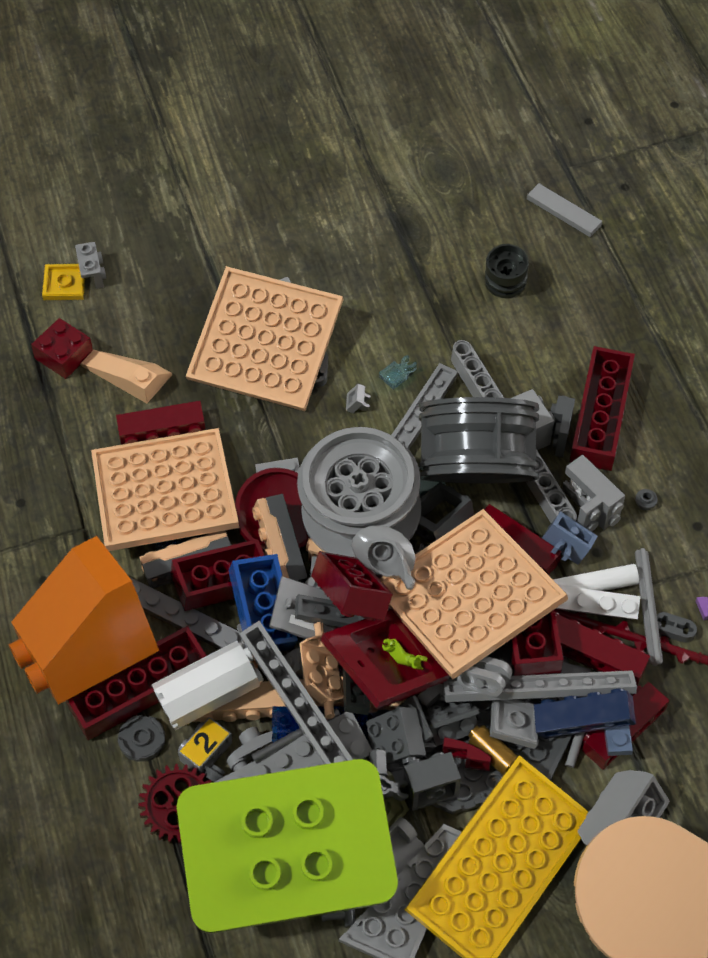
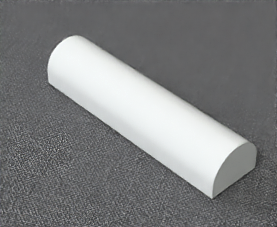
[553,564,639,591]

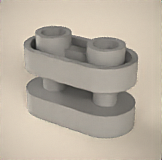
[457,656,512,697]

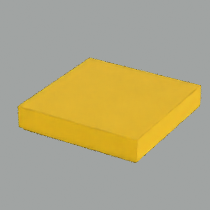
[42,264,85,300]

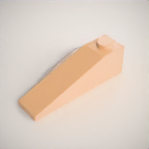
[81,350,172,404]

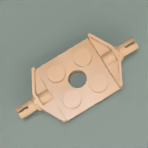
[300,622,344,719]

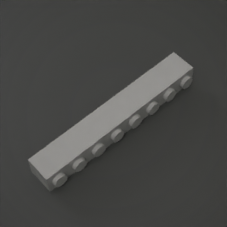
[239,621,353,764]

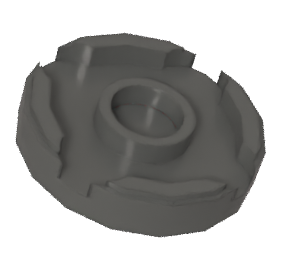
[118,715,165,762]

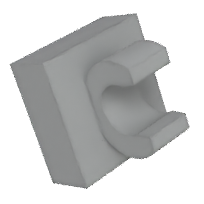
[346,384,371,413]

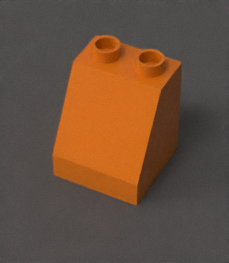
[8,536,159,705]

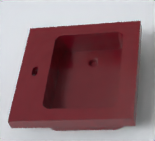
[320,609,450,708]

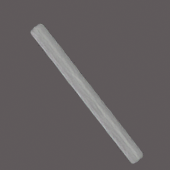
[635,548,663,666]

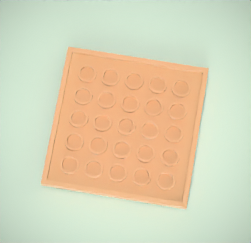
[186,266,343,411]
[91,428,239,551]
[380,509,568,679]

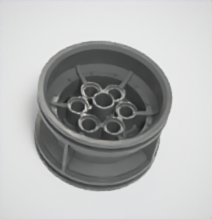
[419,397,539,484]

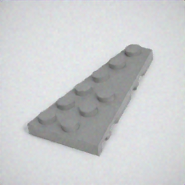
[339,824,461,958]

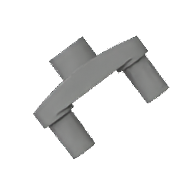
[227,727,287,771]

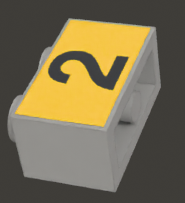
[178,717,232,775]

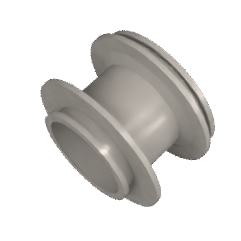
[297,427,421,557]

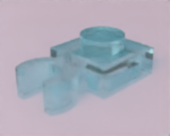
[379,355,417,390]

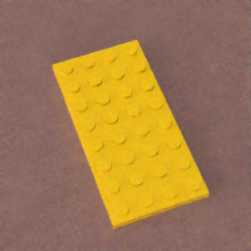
[404,755,588,958]

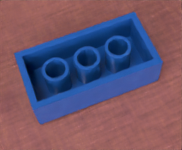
[228,554,298,652]

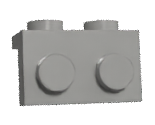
[75,242,106,289]

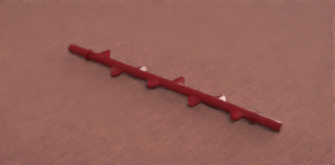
[555,609,708,666]

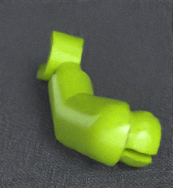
[382,638,428,670]

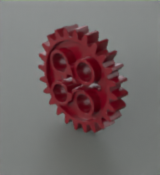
[138,764,212,844]

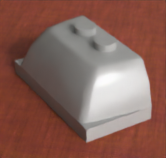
[578,770,670,846]

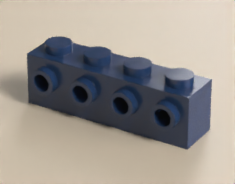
[534,688,636,738]

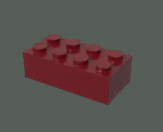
[171,539,265,611]
[311,551,393,621]
[509,609,563,676]

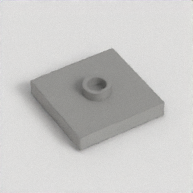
[490,699,538,749]

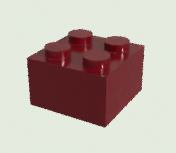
[31,318,93,379]

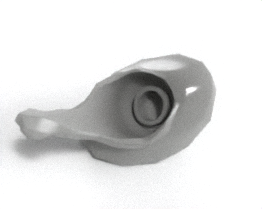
[351,526,416,590]

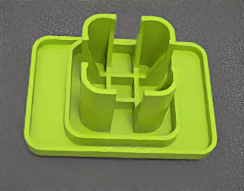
[177,759,398,933]

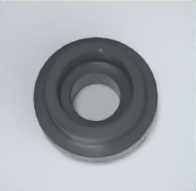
[635,489,658,510]
[205,764,225,782]

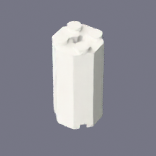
[151,641,263,730]

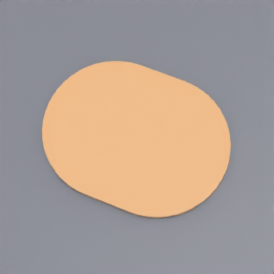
[574,816,708,958]

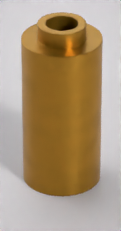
[468,726,518,775]

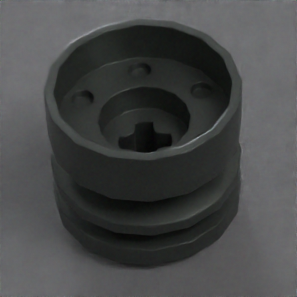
[485,244,529,298]

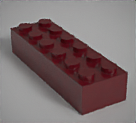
[569,346,635,471]
[66,626,207,741]

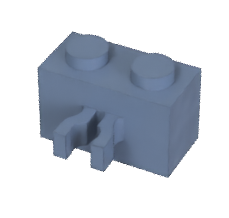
[542,511,598,565]

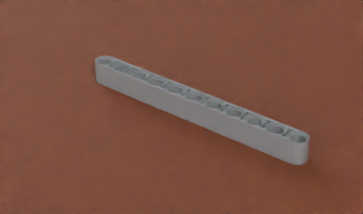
[451,340,577,523]

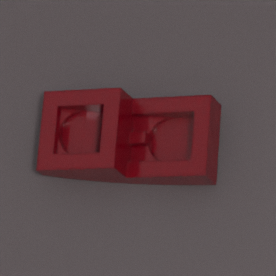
[443,737,491,771]

